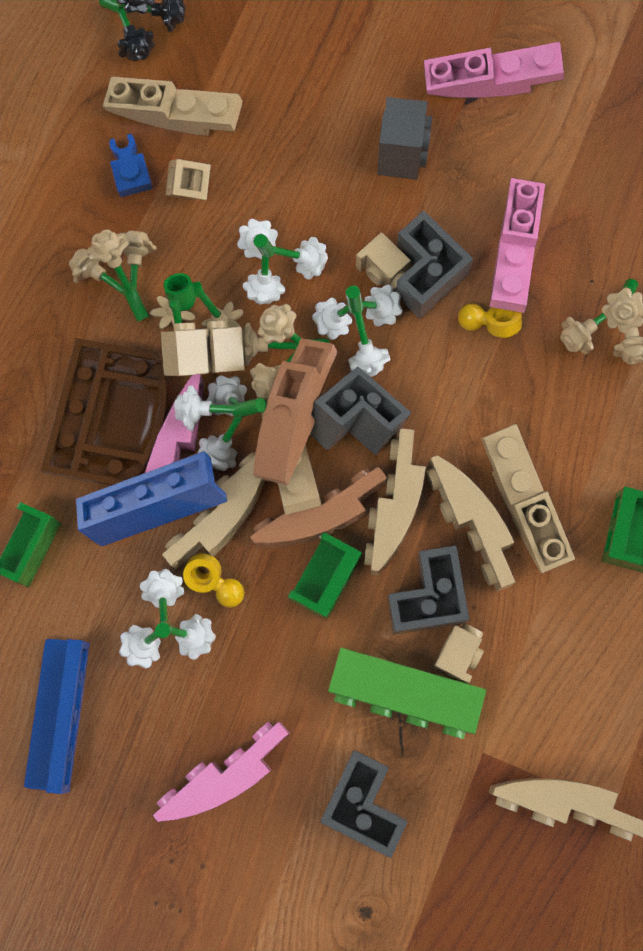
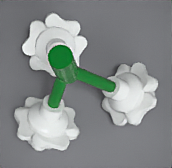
[237,218,328,304]
[312,285,402,377]
[174,375,267,471]
[119,569,216,669]

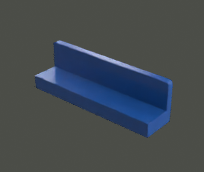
[76,451,228,546]
[24,639,90,794]

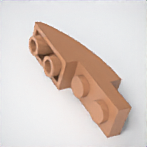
[253,338,337,485]
[250,466,387,548]

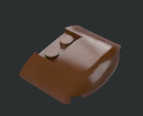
[41,338,167,486]

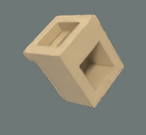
[165,159,211,200]
[356,232,411,291]
[433,623,484,684]

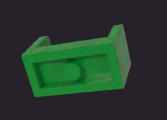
[601,486,643,573]
[0,502,61,588]
[287,532,362,621]

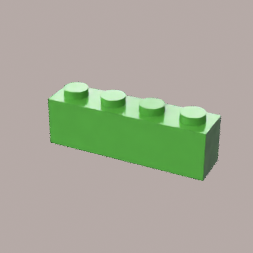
[328,648,486,739]

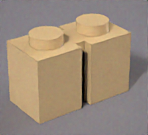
[161,320,245,376]

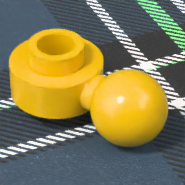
[458,303,522,338]
[183,553,245,608]

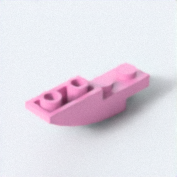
[424,42,564,98]
[489,178,545,313]
[153,722,290,822]

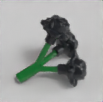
[99,0,185,62]

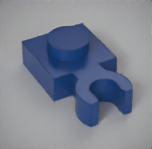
[110,134,153,198]

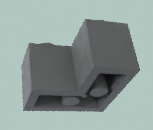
[377,97,432,180]
[396,211,473,319]
[310,366,411,455]
[387,546,469,635]
[320,749,408,858]

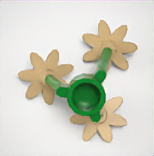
[150,273,243,329]

